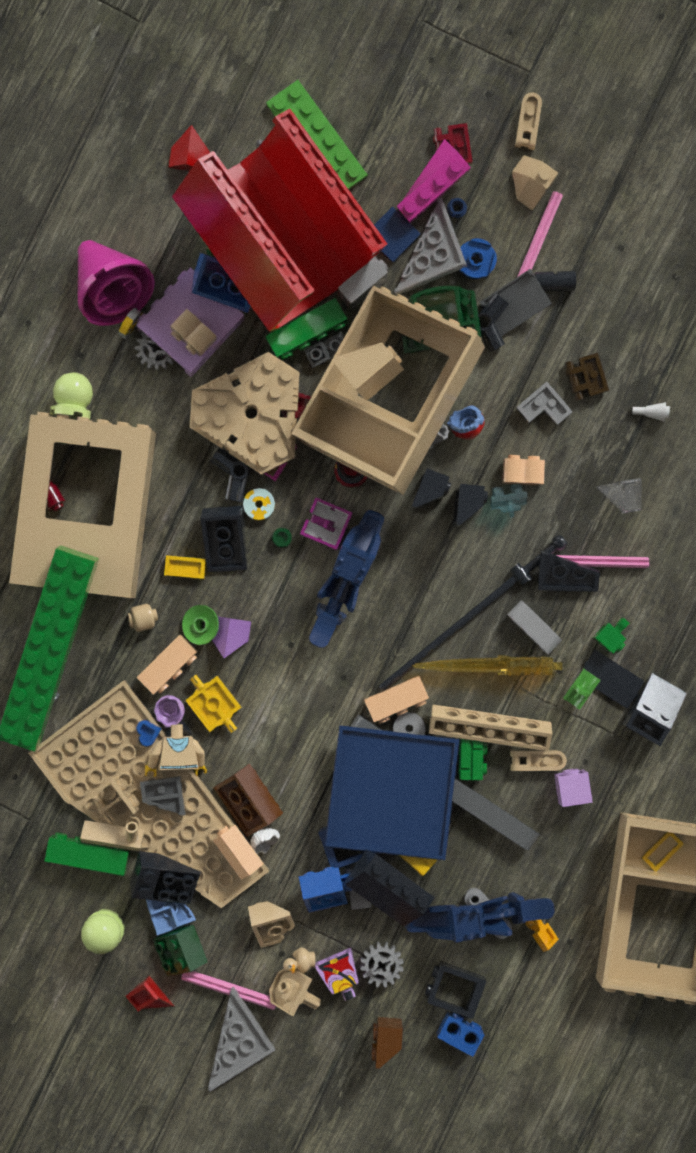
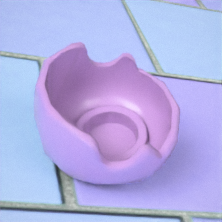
[154,695,185,727]

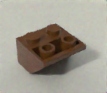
[371,1017,403,1069]

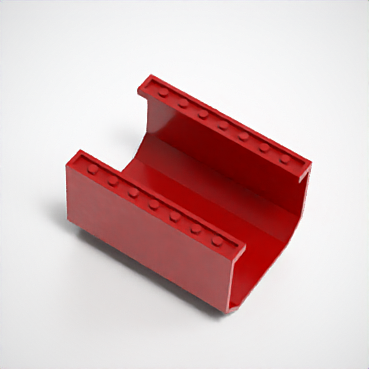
[172,109,387,332]

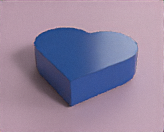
[136,720,162,746]

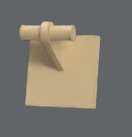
[92,777,140,824]

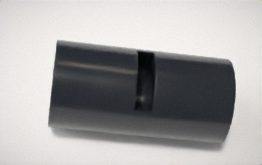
[534,271,576,292]

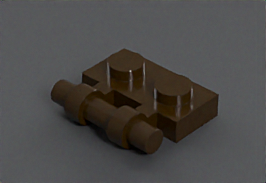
[565,353,609,401]

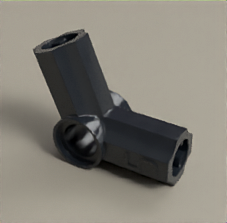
[478,293,509,352]
[210,448,249,502]

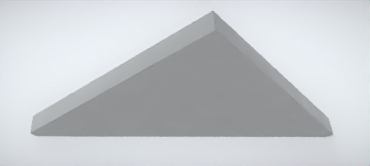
[394,197,467,296]
[208,987,275,1092]

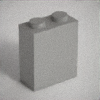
[338,257,388,310]

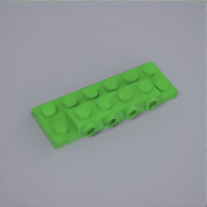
[266,80,368,190]

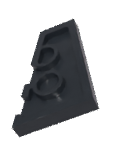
[538,550,600,592]

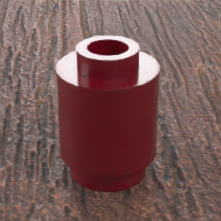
[46,481,66,512]

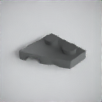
[140,776,186,816]

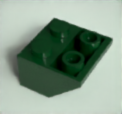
[153,925,208,976]

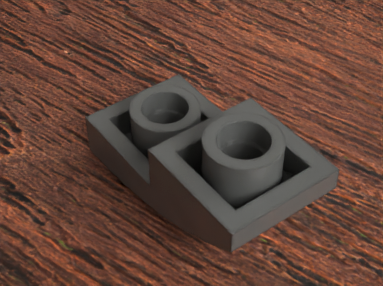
[304,332,344,368]

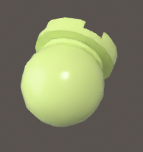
[50,372,93,420]
[81,909,125,954]

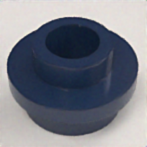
[447,198,467,218]

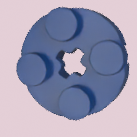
[459,238,497,280]

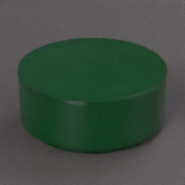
[272,528,292,548]

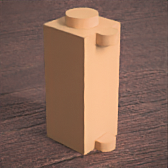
[213,825,263,880]

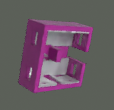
[300,497,353,550]

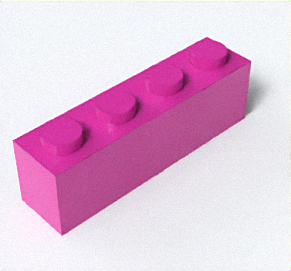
[397,139,471,223]

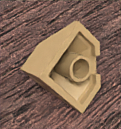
[512,156,558,211]
[248,901,295,948]

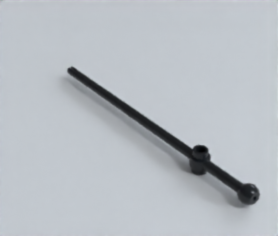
[379,535,567,691]

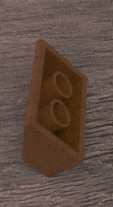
[213,764,283,837]

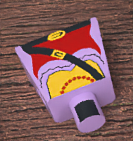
[315,948,358,1001]

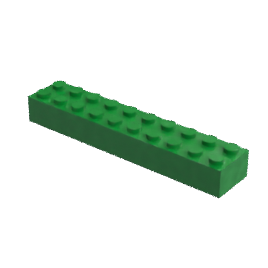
[0,545,99,752]

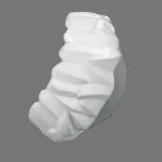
[250,828,280,854]

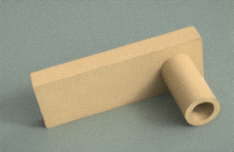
[80,820,144,851]

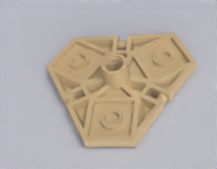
[190,352,300,475]

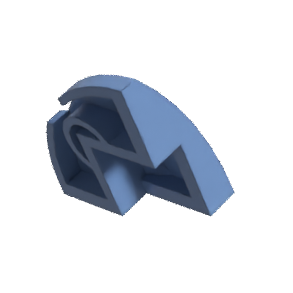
[146,900,196,937]

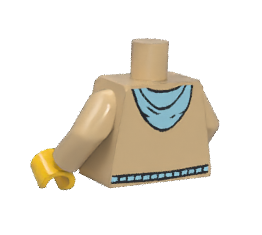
[145,724,207,777]

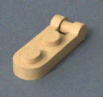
[515,92,542,150]
[510,750,567,771]

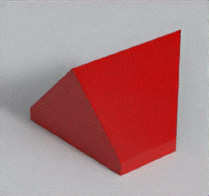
[169,125,210,171]
[125,976,175,1011]

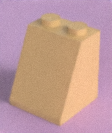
[332,342,404,401]

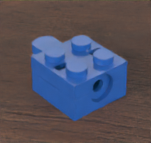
[299,867,352,913]

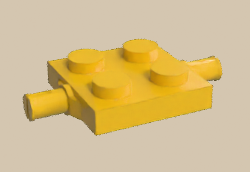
[185,675,242,733]

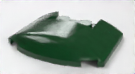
[402,286,482,354]

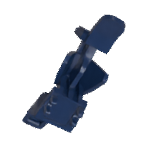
[309,510,384,648]
[405,892,555,942]

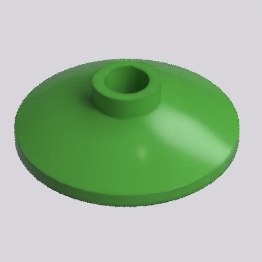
[182,605,219,645]

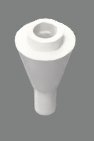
[632,402,670,422]

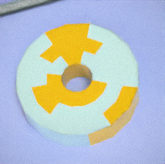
[243,488,275,520]

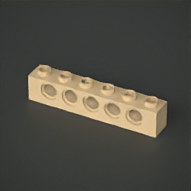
[429,705,552,751]

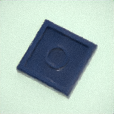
[374,206,421,263]

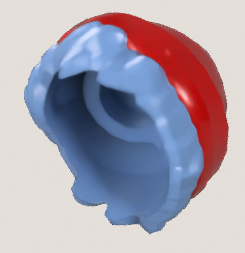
[447,405,485,440]

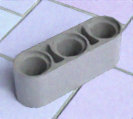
[507,600,562,655]

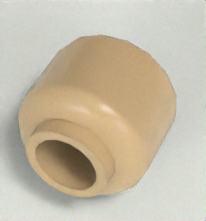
[127,604,158,632]

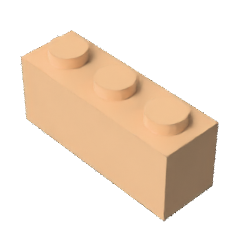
[136,635,198,695]
[364,675,429,724]

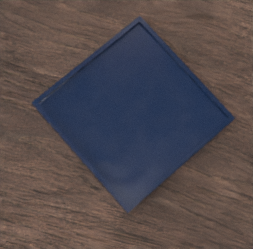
[325,725,459,860]

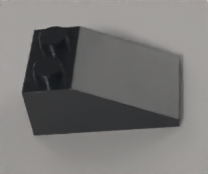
[200,506,247,572]

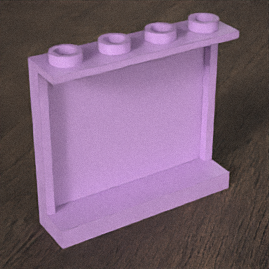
[137,268,244,377]

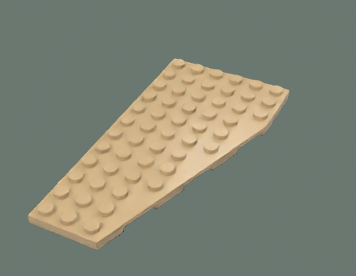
[29,680,269,908]

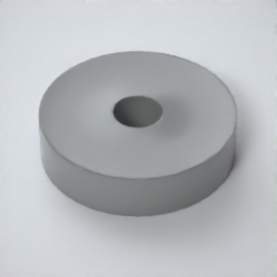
[393,712,425,735]

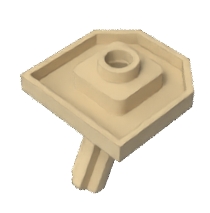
[269,969,321,1016]

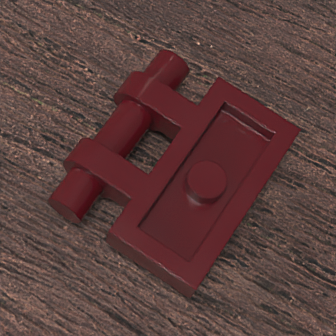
[433,123,473,165]

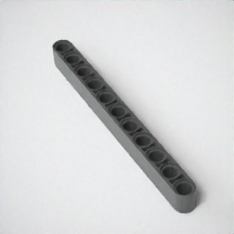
[350,714,540,851]

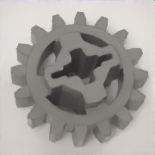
[135,332,173,371]
[360,942,404,987]

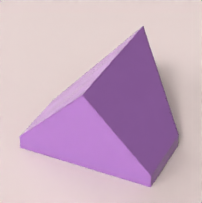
[212,616,251,658]

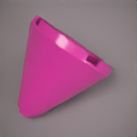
[78,240,155,326]

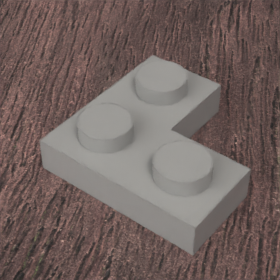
[516,382,572,425]

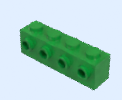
[265,298,347,360]
[45,833,131,876]

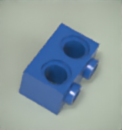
[436,1012,484,1057]

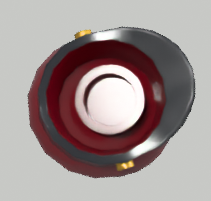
[334,461,367,488]

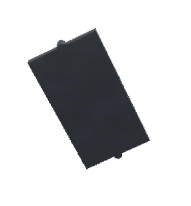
[580,650,645,709]

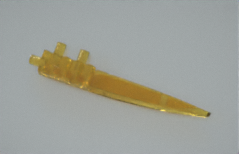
[413,655,562,675]

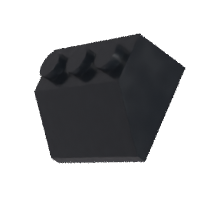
[410,468,452,511]
[453,484,488,528]

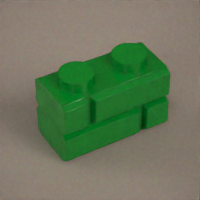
[458,738,487,780]

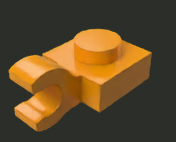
[525,920,559,952]

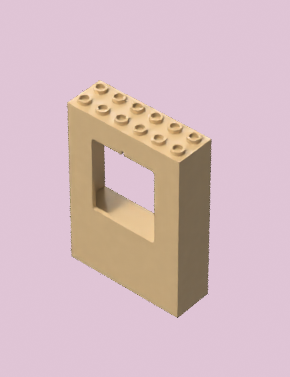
[291,286,485,495]
[9,412,156,598]
[596,812,696,1005]

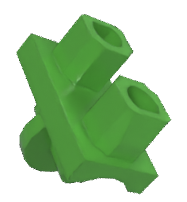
[563,668,600,710]

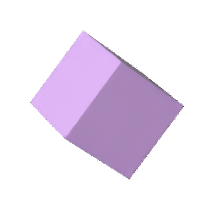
[554,769,593,807]

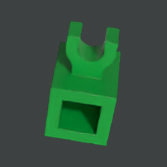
[593,618,630,654]

